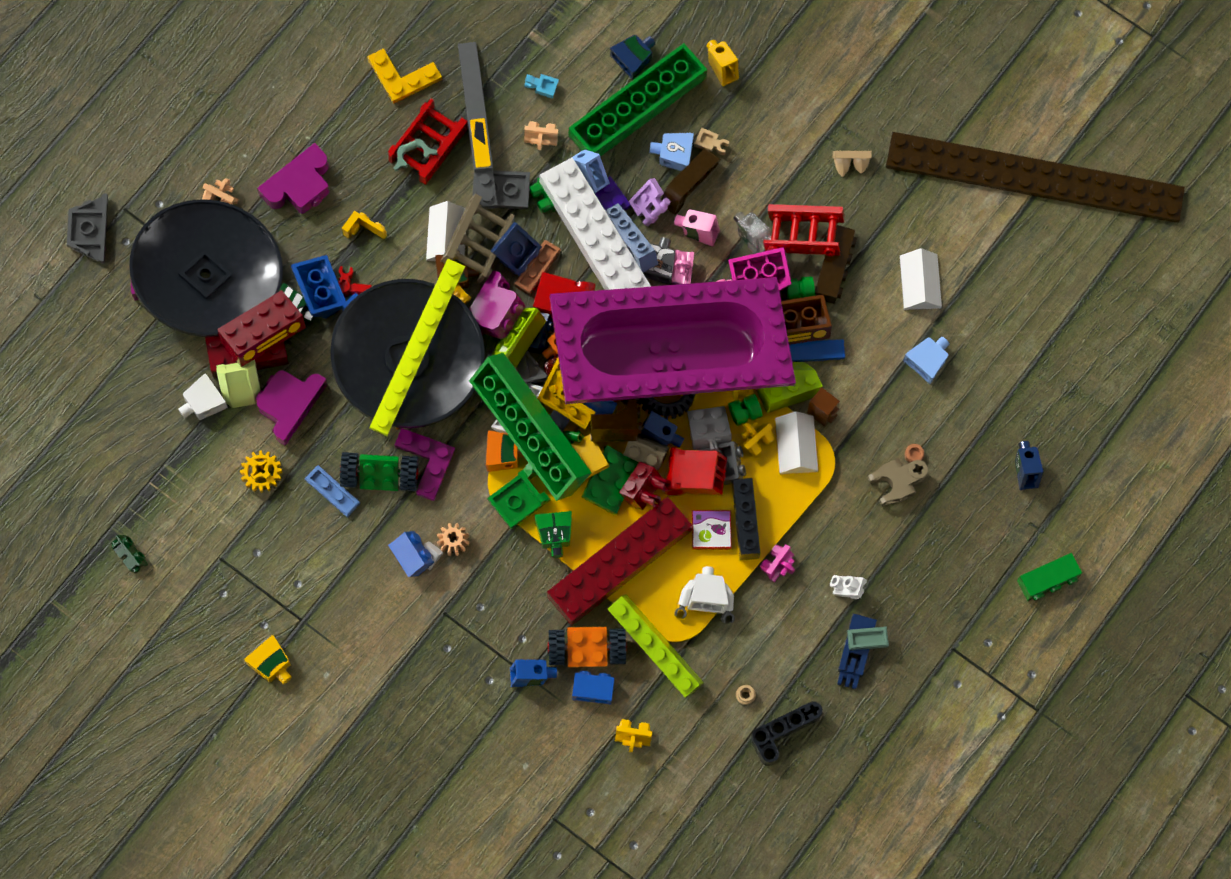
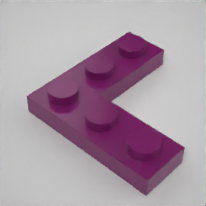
[394,428,455,501]

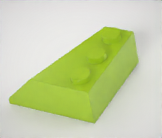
[756,362,823,413]

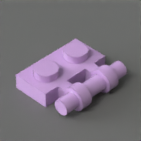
[629,178,670,226]

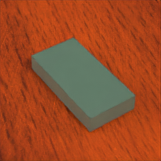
[847,627,889,651]

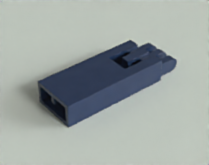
[837,613,877,689]

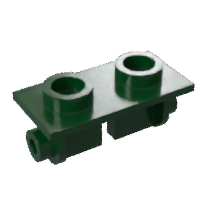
[111,535,148,574]

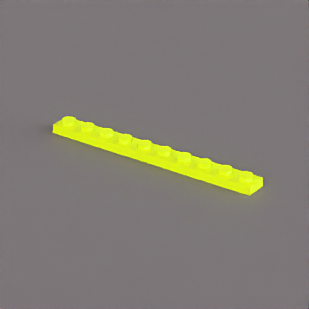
[369,259,465,436]

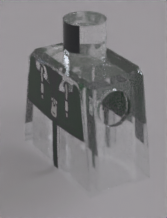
[733,211,771,254]

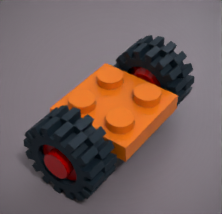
[548,627,627,667]

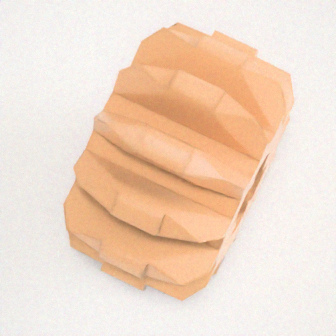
[437,523,469,556]

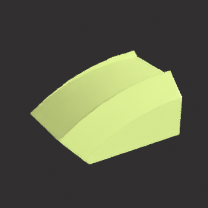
[216,359,261,408]

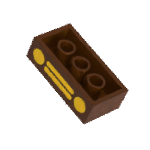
[781,295,832,345]

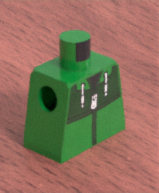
[535,511,572,558]

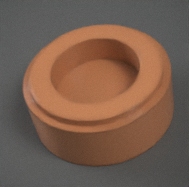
[905,444,924,463]

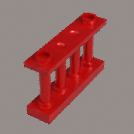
[388,98,468,185]
[763,204,845,256]

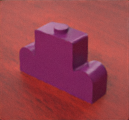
[257,143,329,214]

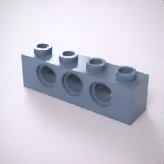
[605,203,658,272]

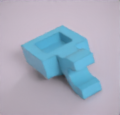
[524,74,559,99]

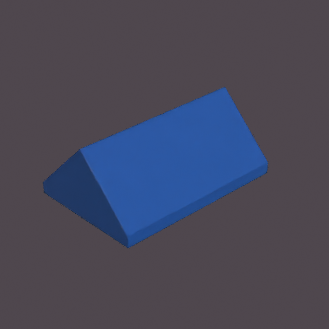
[291,255,346,318]

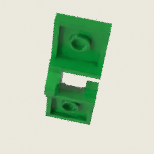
[487,430,584,529]

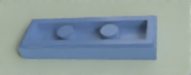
[305,465,360,517]

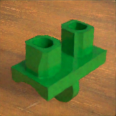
[529,177,556,213]

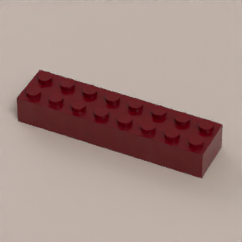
[547,496,693,627]

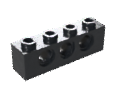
[732,478,760,560]

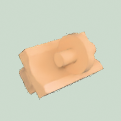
[524,121,558,150]
[202,178,239,205]

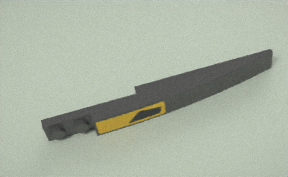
[458,42,497,209]

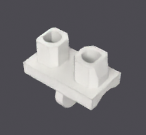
[830,575,867,599]

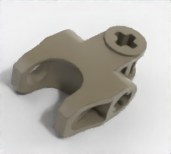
[868,459,928,506]

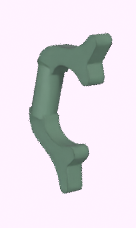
[394,139,438,172]

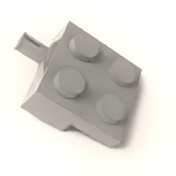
[687,406,731,451]

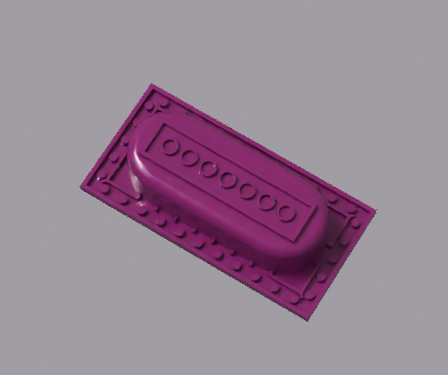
[549,277,796,404]

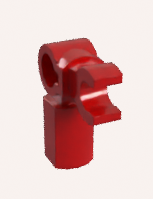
[338,266,372,297]

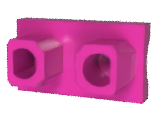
[760,544,795,583]

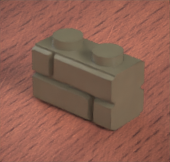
[623,434,669,470]

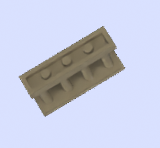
[441,193,515,283]

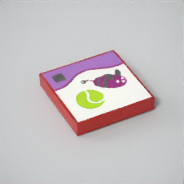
[692,510,731,550]

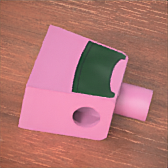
[674,210,720,246]

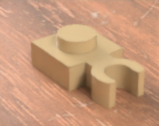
[694,128,729,155]

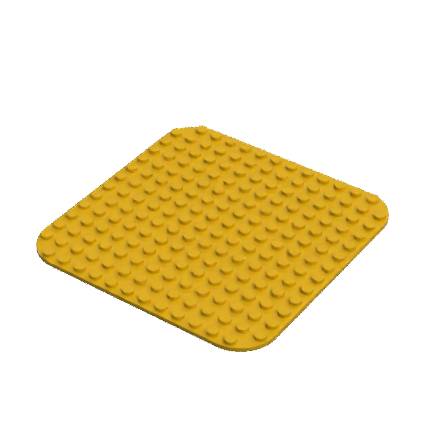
[488,389,835,642]

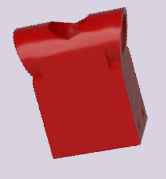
[533,272,596,319]
[664,447,727,496]

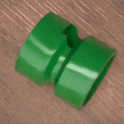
[786,276,815,300]
[728,394,763,426]

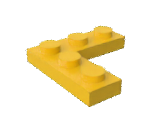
[367,48,442,104]
[537,358,596,430]

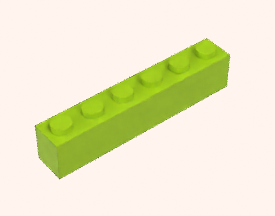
[608,595,704,698]

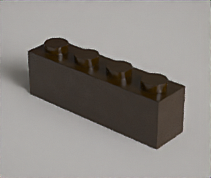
[815,225,857,304]

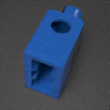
[510,659,557,687]

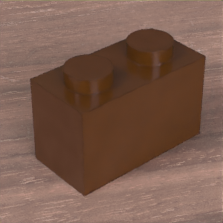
[807,387,840,427]

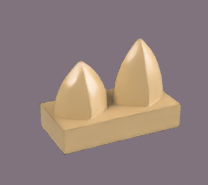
[833,151,872,177]

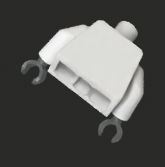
[674,566,735,623]

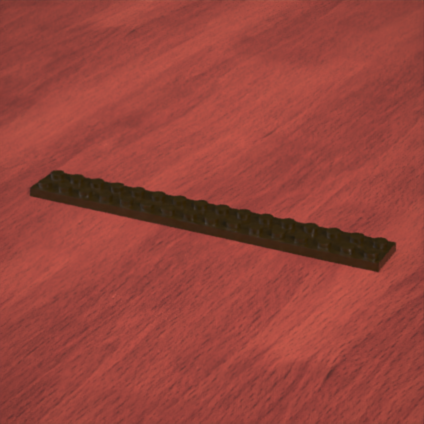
[885,132,1185,223]

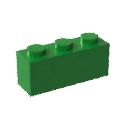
[1017,553,1082,601]

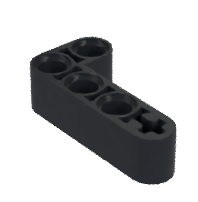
[751,701,823,766]

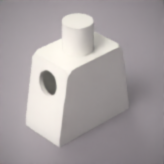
[178,373,228,420]

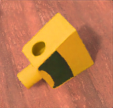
[244,635,292,685]

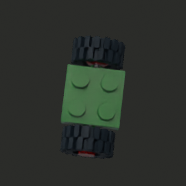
[340,452,419,491]

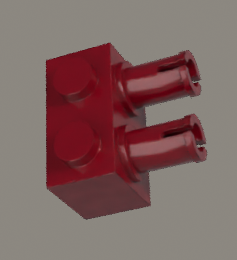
[619,462,672,510]

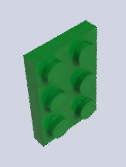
[581,445,639,515]

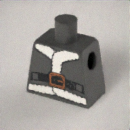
[643,237,675,285]

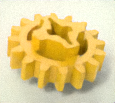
[240,450,283,493]

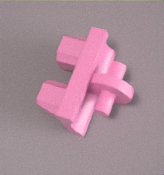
[672,250,694,285]

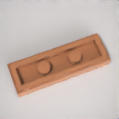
[514,240,561,295]

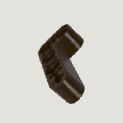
[661,148,721,215]

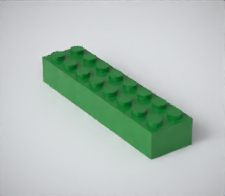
[568,43,707,157]
[469,353,592,501]

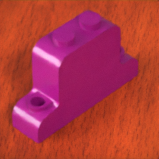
[469,271,525,339]
[256,371,328,446]

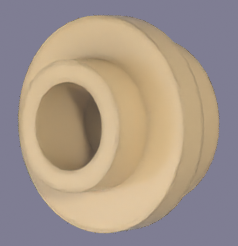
[736,685,756,705]

